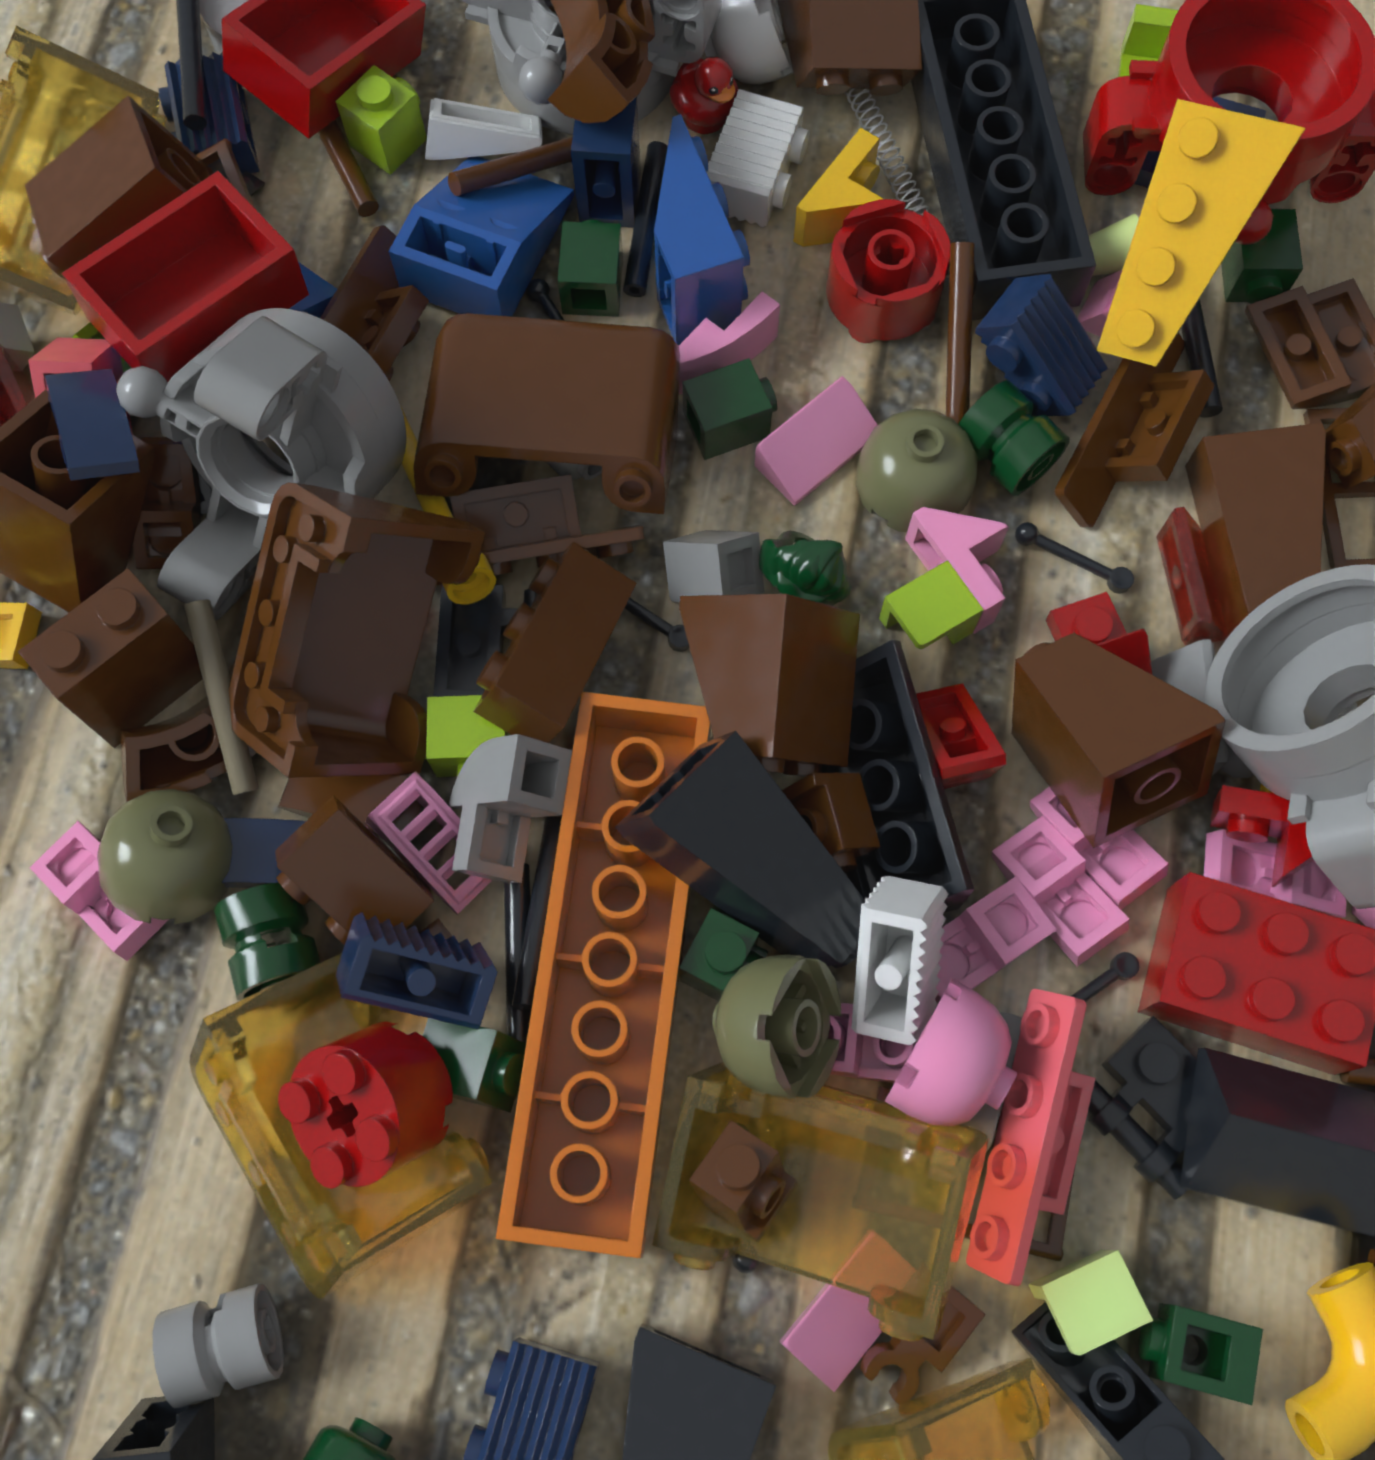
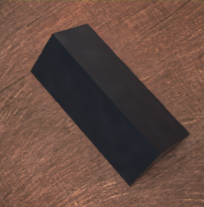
[821,639,974,913]
[1180,1048,1375,1238]

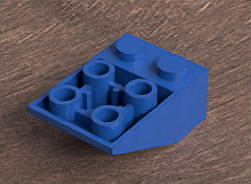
[654,114,750,345]
[388,156,575,317]

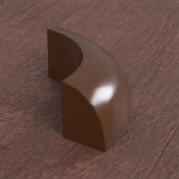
[547,0,655,123]
[121,659,257,802]

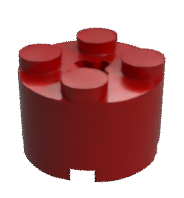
[826,199,950,343]
[278,1021,453,1189]

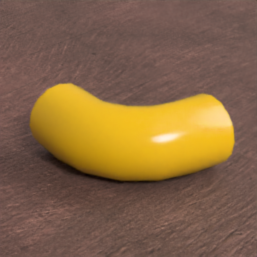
[1285,1262,1375,1460]

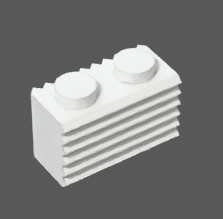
[707,89,810,227]
[851,876,949,1046]

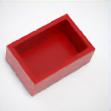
[221,0,426,139]
[61,171,309,383]
[1137,872,1375,1075]

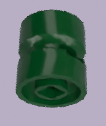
[958,380,1070,496]
[214,882,324,1002]

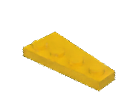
[1096,99,1305,367]

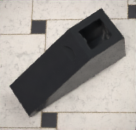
[1011,1301,1225,1460]

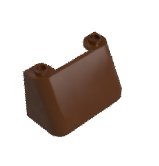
[413,313,681,514]
[229,482,485,778]

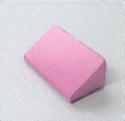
[754,376,878,506]
[780,1230,916,1392]

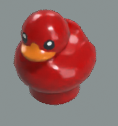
[669,57,738,134]

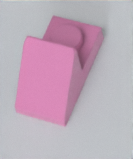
[905,507,1009,634]

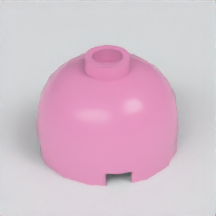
[885,978,1017,1126]

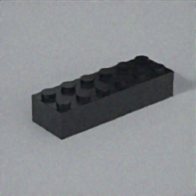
[911,0,1096,320]

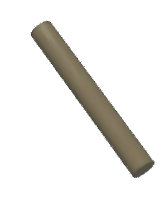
[184,599,259,795]

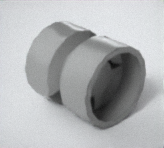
[153,1283,284,1408]

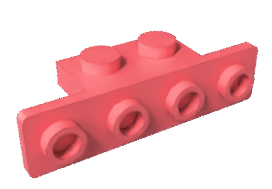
[966,989,1096,1286]

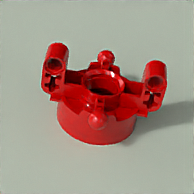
[1083,0,1375,245]

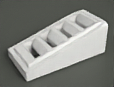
[425,98,542,160]

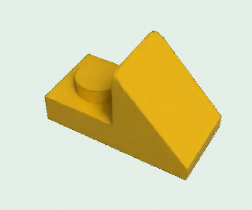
[793,128,883,247]

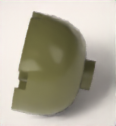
[856,408,978,533]
[97,789,233,924]
[712,954,841,1099]

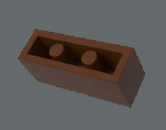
[473,542,637,743]

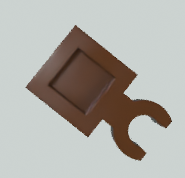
[860,1262,986,1406]

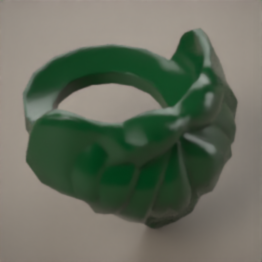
[759,530,852,606]

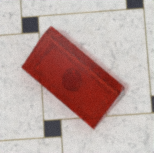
[1156,507,1228,645]

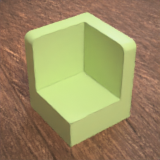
[1028,1250,1153,1355]

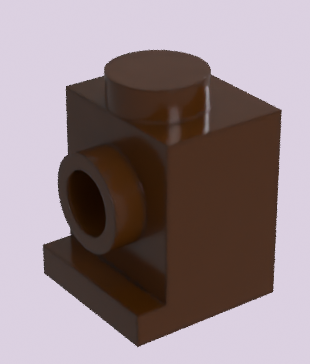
[782,773,881,873]
[689,1120,798,1243]

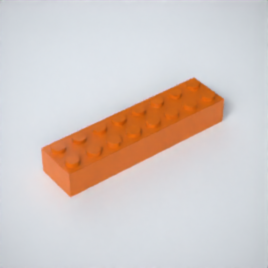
[496,692,711,1259]

